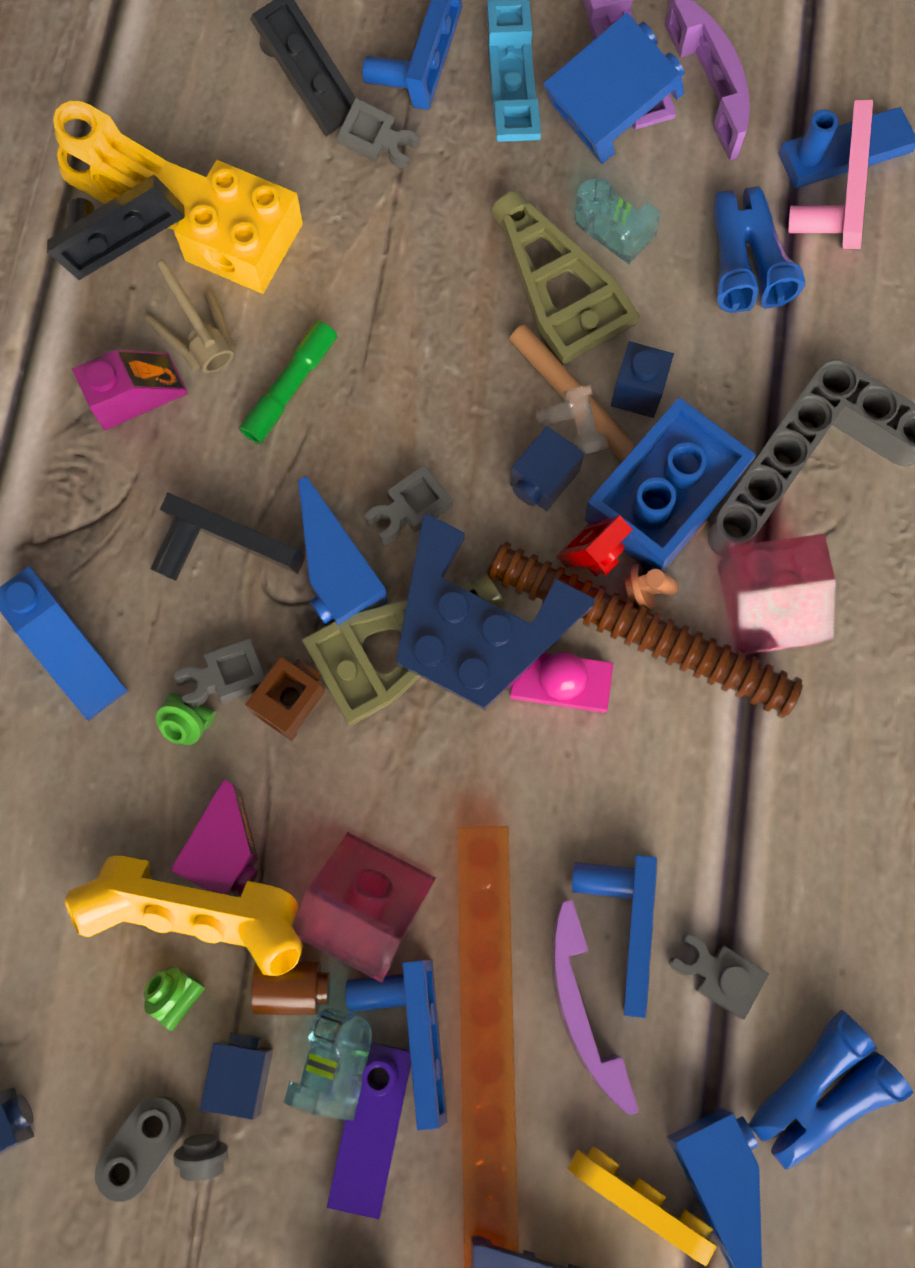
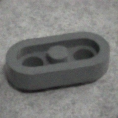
[95,1096,186,1202]

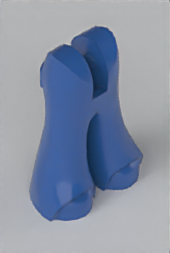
[714,186,806,313]
[749,1010,914,1170]

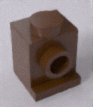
[245,657,325,741]

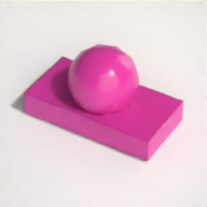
[510,652,614,713]

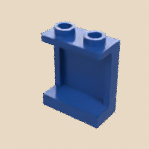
[543,12,685,164]

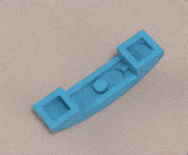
[487,0,541,142]

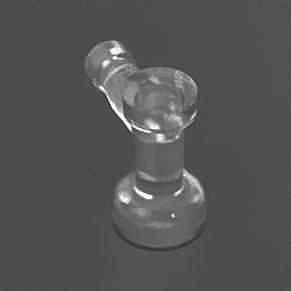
[536,385,610,455]

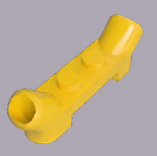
[65,855,303,976]

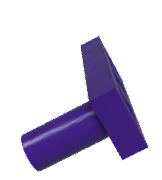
[327,1040,411,1219]

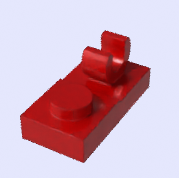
[556,515,633,577]

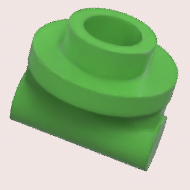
[156,693,216,745]
[143,967,206,1031]

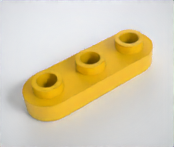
[566,1146,717,1266]

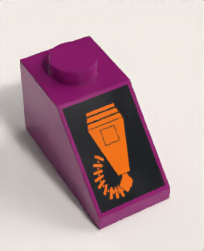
[72,350,188,431]
[171,779,258,897]

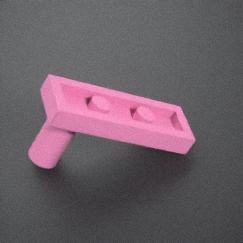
[789,100,873,249]

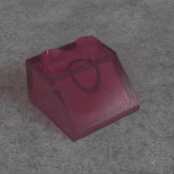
[717,533,835,654]
[292,832,436,983]

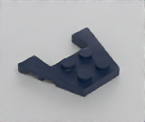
[396,513,596,711]

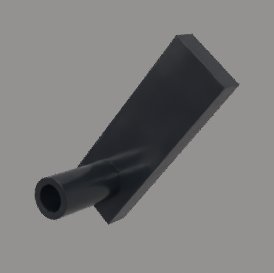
[250,0,356,137]
[47,175,185,280]
[150,492,306,581]

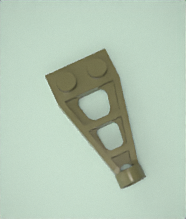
[491,191,640,365]
[302,575,505,726]

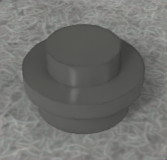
[173,1134,228,1181]

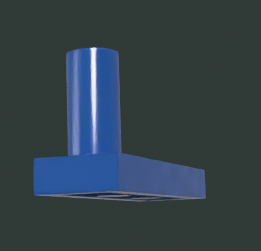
[362,0,463,110]
[778,107,915,189]
[572,855,658,1018]
[345,960,448,1131]

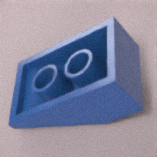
[585,397,756,572]

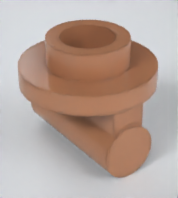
[625,563,679,611]

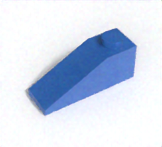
[298,476,388,626]
[0,566,128,721]
[667,1108,762,1268]

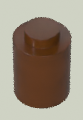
[252,961,330,1016]

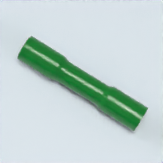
[238,321,338,445]

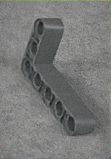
[708,360,915,558]

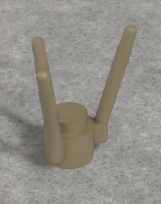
[144,259,236,373]

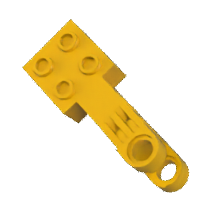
[53,101,303,294]

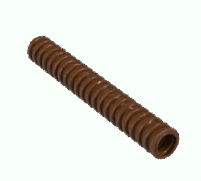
[487,541,803,718]

